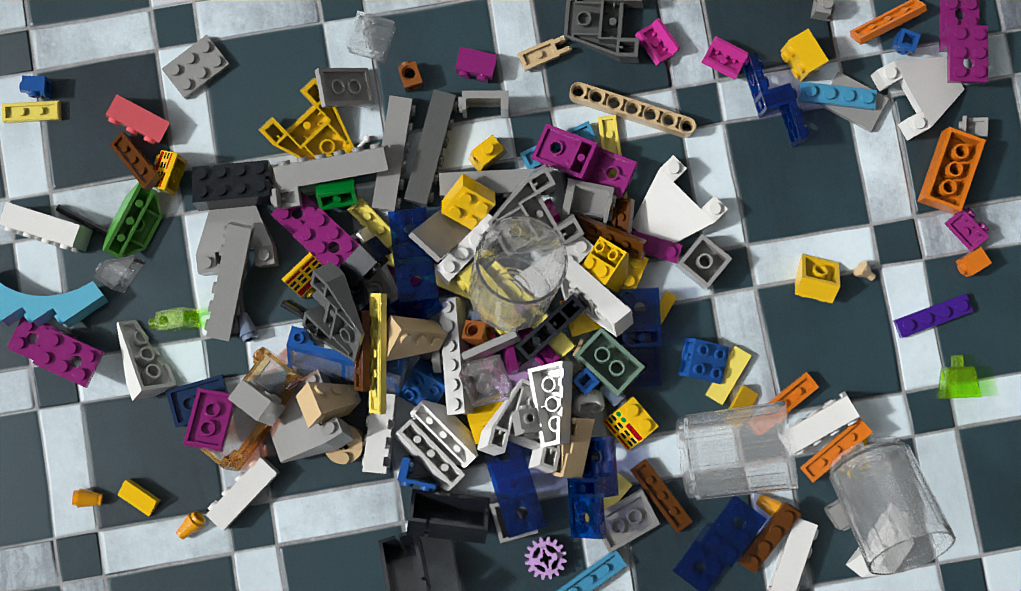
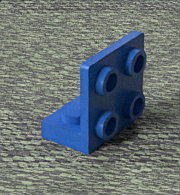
[677,338,729,384]
[399,357,445,406]
[397,455,438,492]

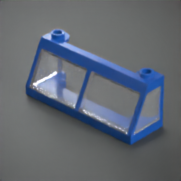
[286,326,410,395]

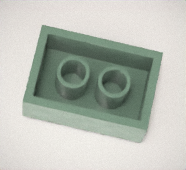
[574,327,645,398]

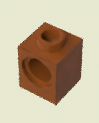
[398,61,424,93]
[461,320,495,345]

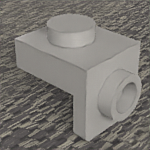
[959,115,989,138]
[270,186,303,210]
[421,350,443,373]

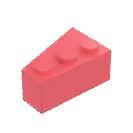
[106,94,170,145]

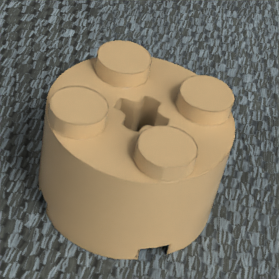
[326,425,365,464]

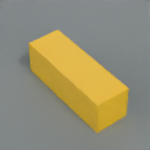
[648,291,677,329]

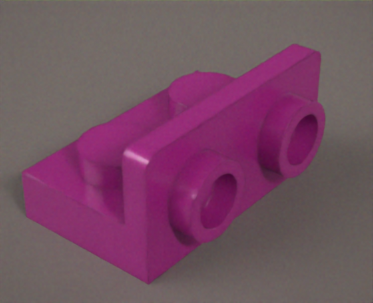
[944,207,990,252]

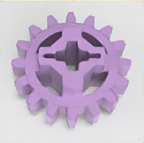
[525,536,567,580]

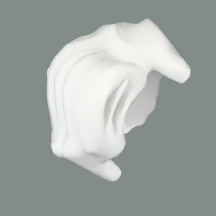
[571,389,605,419]

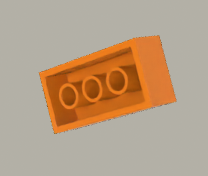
[917,127,986,215]

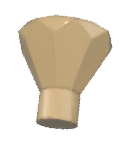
[854,260,876,281]

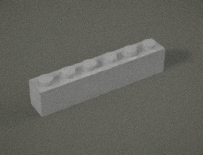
[372,95,416,213]
[273,143,393,190]
[439,168,555,199]
[204,222,255,341]
[438,297,474,416]

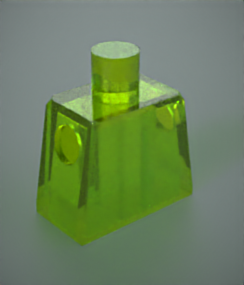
[149,307,200,332]
[938,355,981,399]

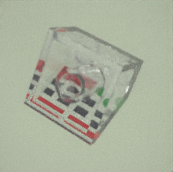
[93,256,147,293]

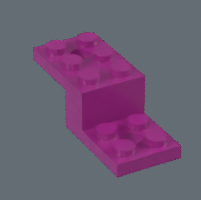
[939,0,988,84]
[531,123,638,198]
[271,191,360,268]
[7,316,104,388]

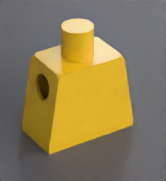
[468,135,508,171]

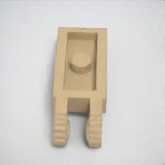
[518,35,573,72]

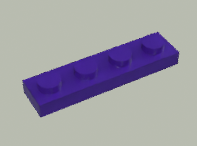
[893,294,973,338]

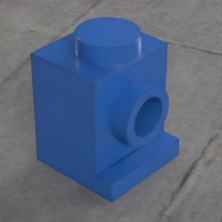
[891,28,921,55]
[19,75,52,99]
[572,367,600,395]

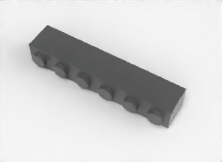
[404,89,458,207]

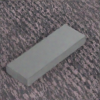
[461,330,522,364]

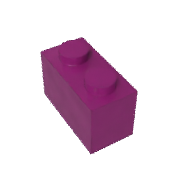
[455,47,498,83]

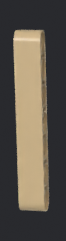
[569,82,696,138]

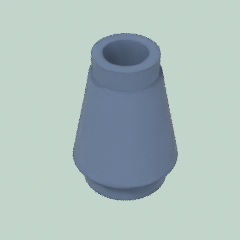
[237,313,258,343]

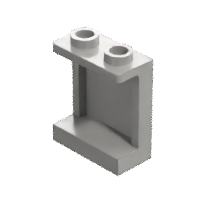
[458,90,509,118]
[560,179,616,224]

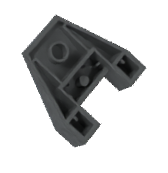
[564,0,644,63]
[302,262,364,362]

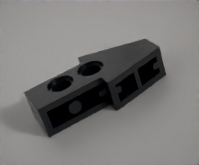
[516,292,588,360]

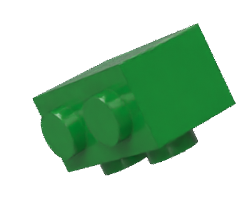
[316,176,358,210]

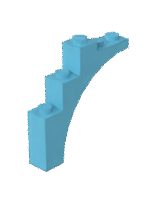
[0,281,109,328]

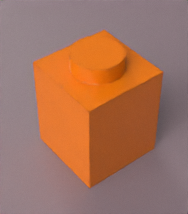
[955,247,992,277]

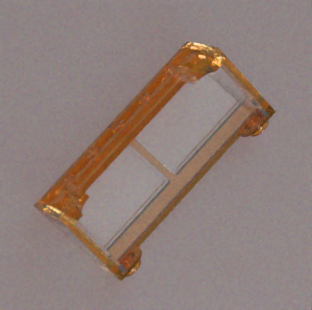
[199,346,305,472]

